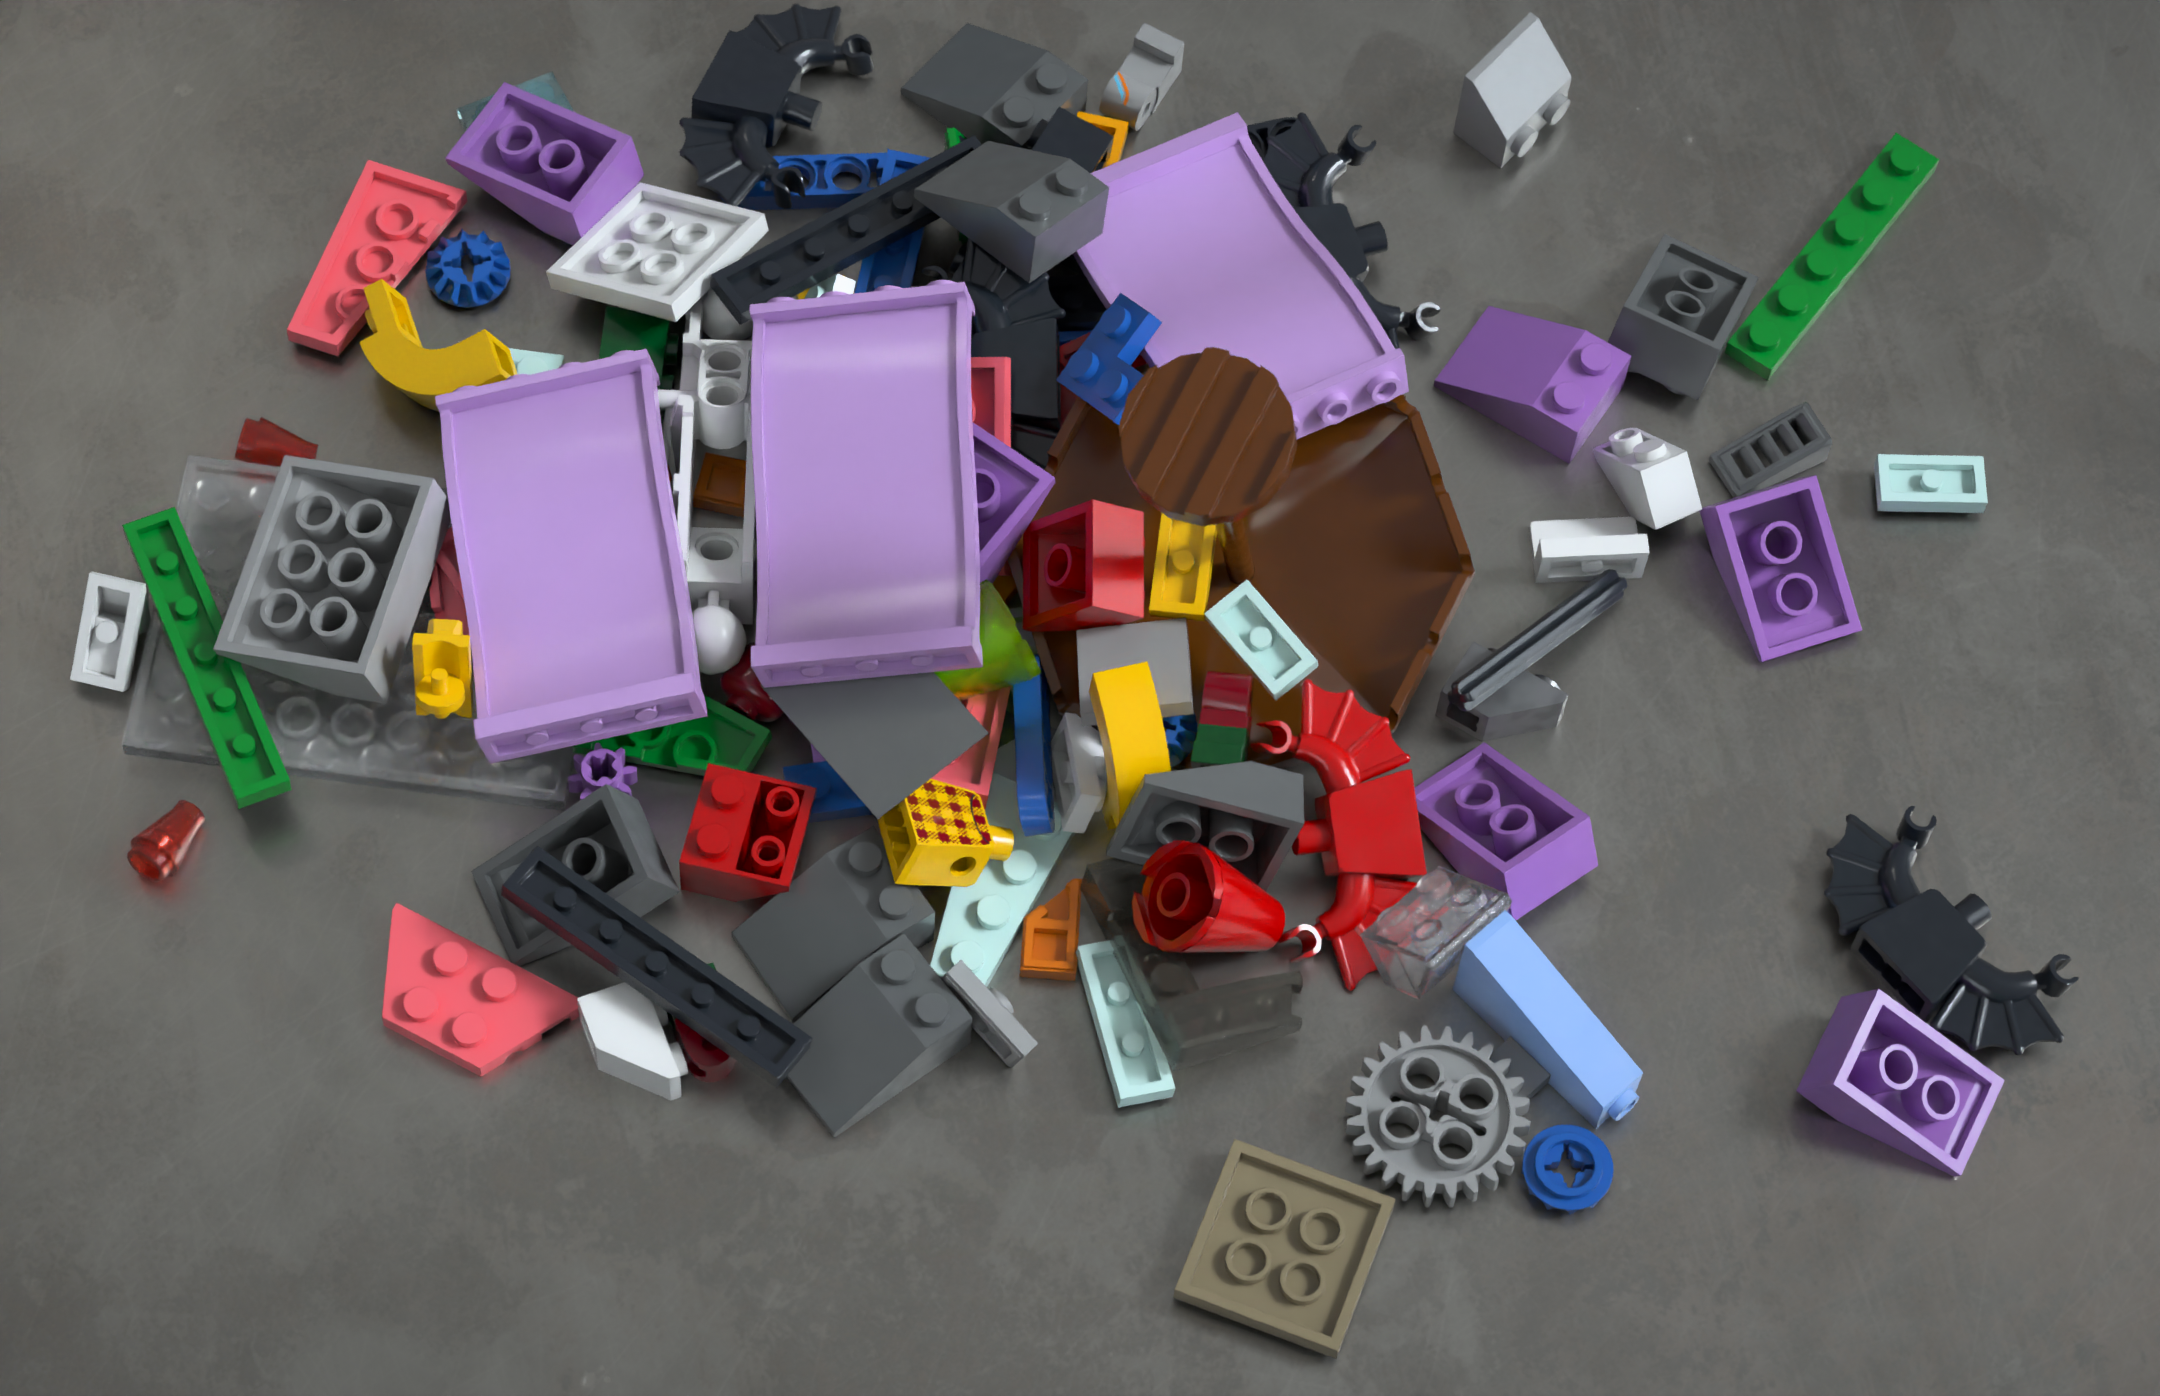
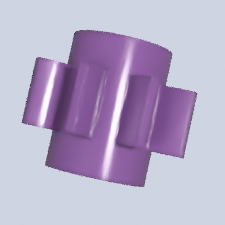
[568,743,638,800]

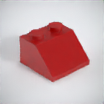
[1023,499,1145,632]

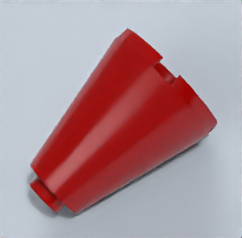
[1132,840,1285,953]

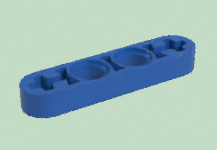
[721,152,887,211]
[1012,654,1055,837]

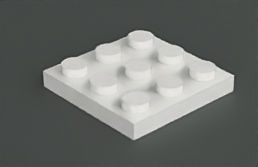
[546,182,769,322]

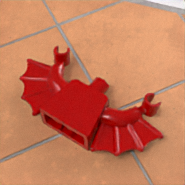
[1250,679,1429,991]

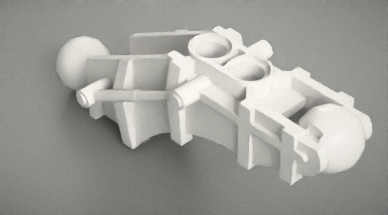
[658,288,757,675]

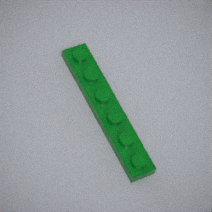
[1724,133,1939,381]
[122,507,292,809]

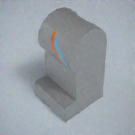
[1099,23,1184,130]

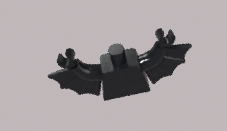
[679,3,874,209]
[1263,112,1441,349]
[916,238,1066,470]
[1824,806,2079,1056]

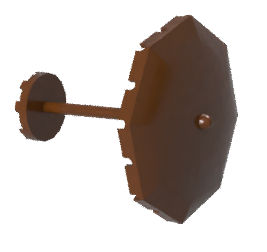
[1008,347,1475,770]

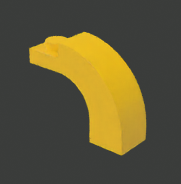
[360,279,518,411]
[1089,661,1171,830]

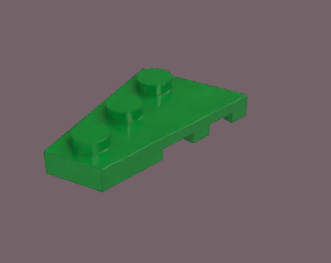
[572,695,772,776]

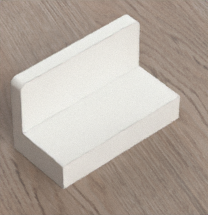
[1529,517,1650,583]

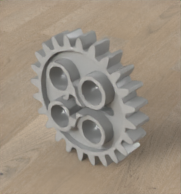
[1345,1026,1531,1207]

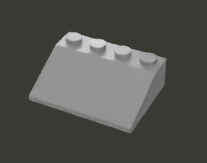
[213,455,451,704]

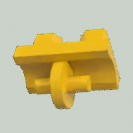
[412,619,473,719]

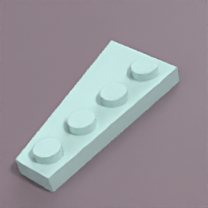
[930,771,1075,987]

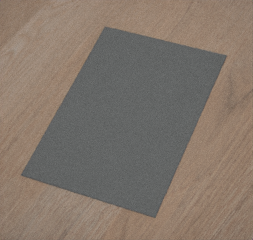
[760,672,989,819]

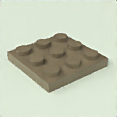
[1173,1139,1396,1359]

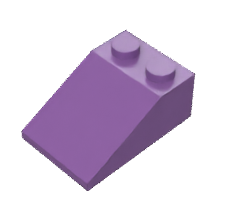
[445,82,644,245]
[1434,306,1631,464]
[972,422,1055,599]
[1699,475,1862,662]
[1414,742,1598,920]
[1796,989,2005,1177]

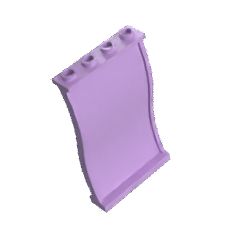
[1073,112,1409,440]
[750,280,983,688]
[435,349,707,764]

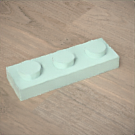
[1076,936,1175,1108]

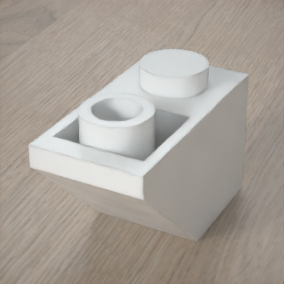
[1593,428,1702,530]
[577,982,688,1100]

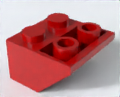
[679,763,817,902]

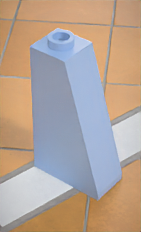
[1452,910,1643,1129]

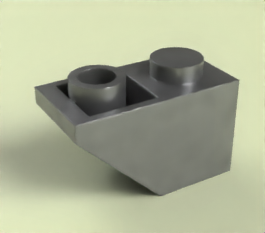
[1435,641,1569,742]

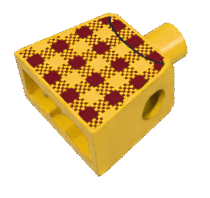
[877,779,1014,887]

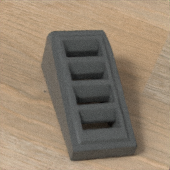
[1709,402,1832,498]

